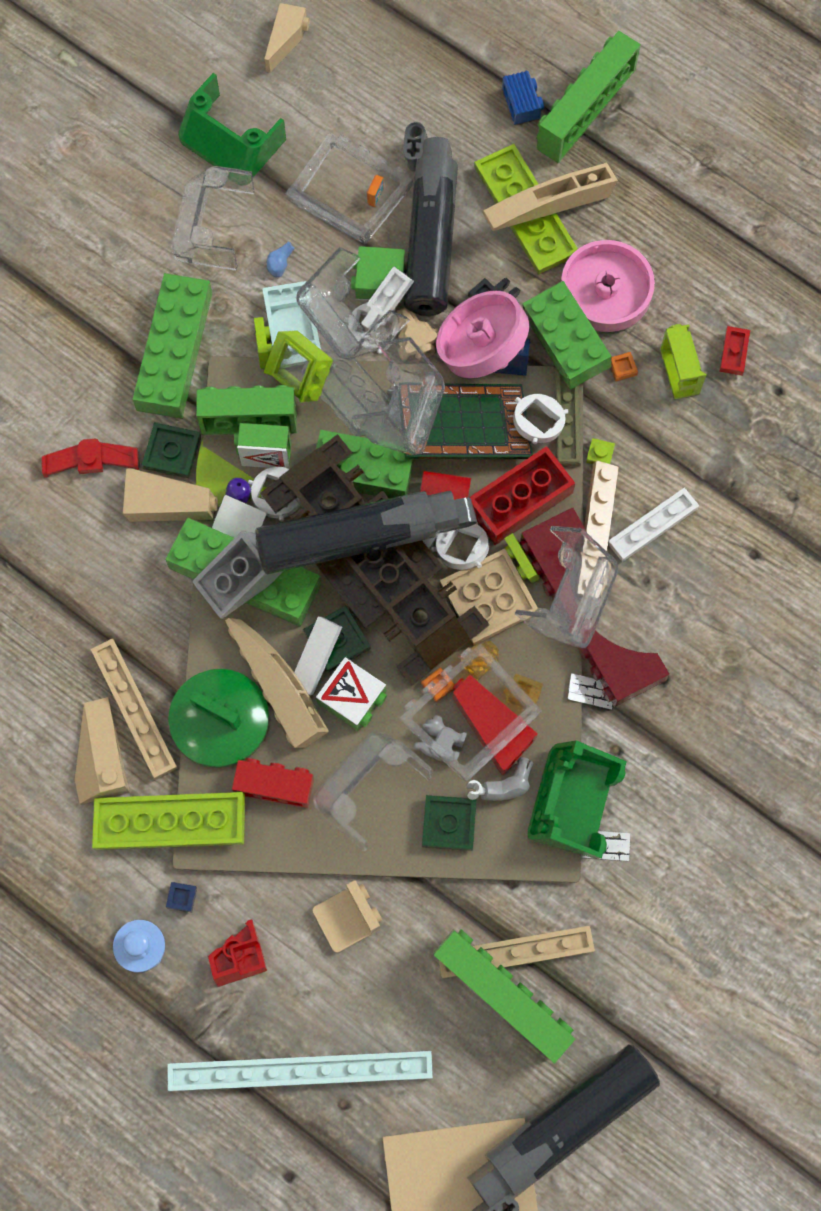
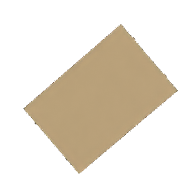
[383,1118,538,1211]

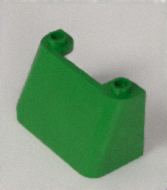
[527,740,627,859]

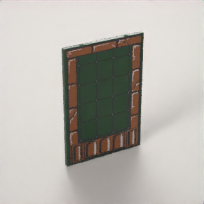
[396,383,533,459]

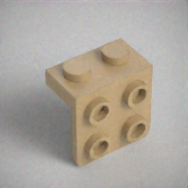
[313,880,382,953]

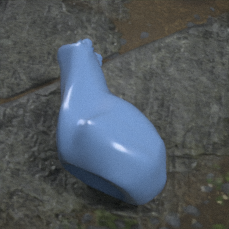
[266,242,295,277]

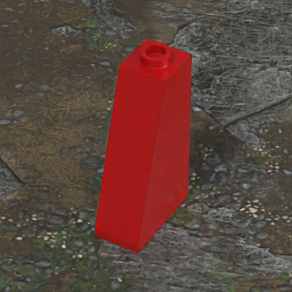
[452,675,538,775]

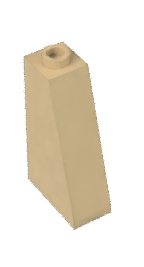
[123,468,218,522]

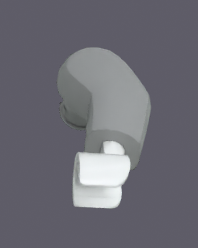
[466,757,533,801]

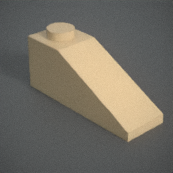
[264,3,310,73]

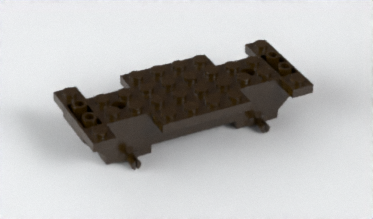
[260,434,490,687]

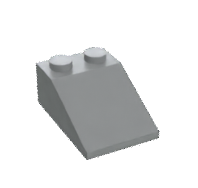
[192,531,283,619]

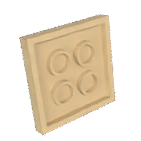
[440,548,539,646]

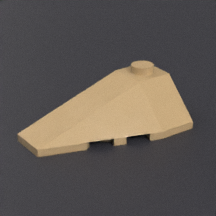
[75,697,129,805]

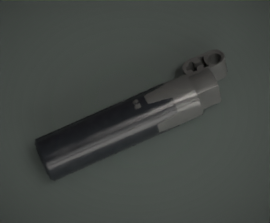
[403,122,458,316]
[255,491,477,575]
[467,1044,660,1211]

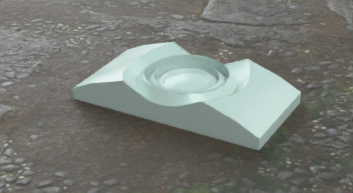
[262,281,321,369]

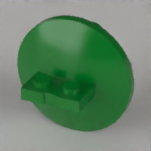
[168,669,269,768]

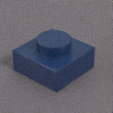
[166,882,197,913]

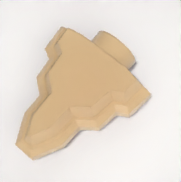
[397,307,439,361]

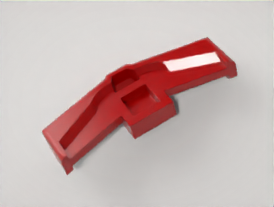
[42,438,139,478]

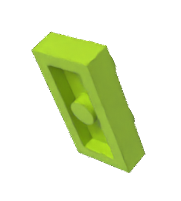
[254,317,272,369]
[504,533,541,584]

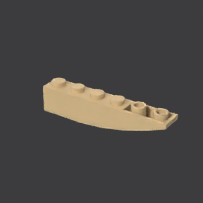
[483,163,618,231]
[225,618,329,748]

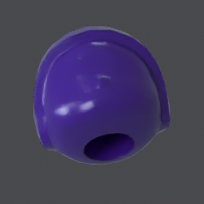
[225,478,251,504]

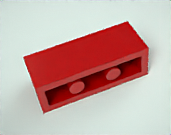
[232,758,314,808]

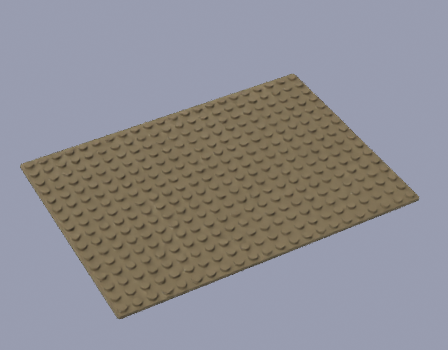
[173,356,583,883]

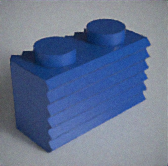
[502,70,544,125]

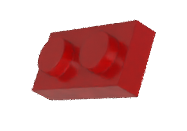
[719,326,750,376]

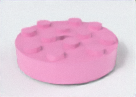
[561,240,655,332]
[436,291,529,379]

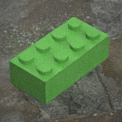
[522,281,612,390]
[197,385,297,435]
[316,430,415,499]

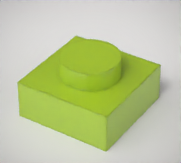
[586,438,615,464]

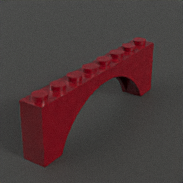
[519,507,670,707]

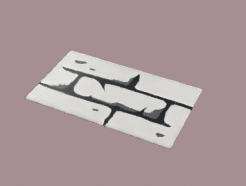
[568,673,612,709]

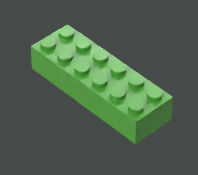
[536,30,641,163]
[133,273,213,419]
[165,517,321,627]
[433,929,575,1064]

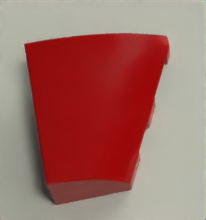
[420,471,471,500]
[208,919,267,987]

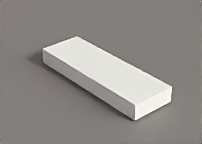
[294,616,342,695]

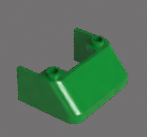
[178,73,286,183]

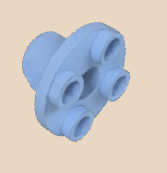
[113,920,165,973]

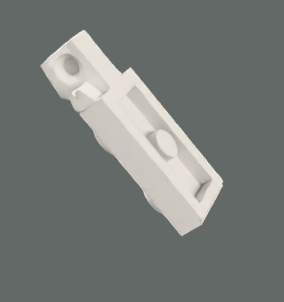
[361,267,414,331]

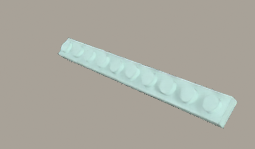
[168,1051,433,1091]

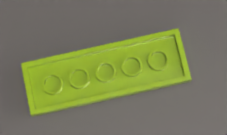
[474,144,578,275]
[92,792,245,850]

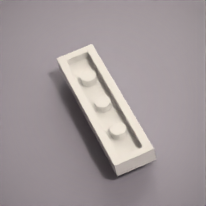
[608,488,699,562]

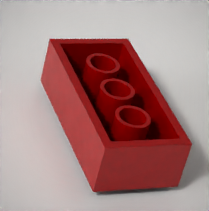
[469,446,575,545]

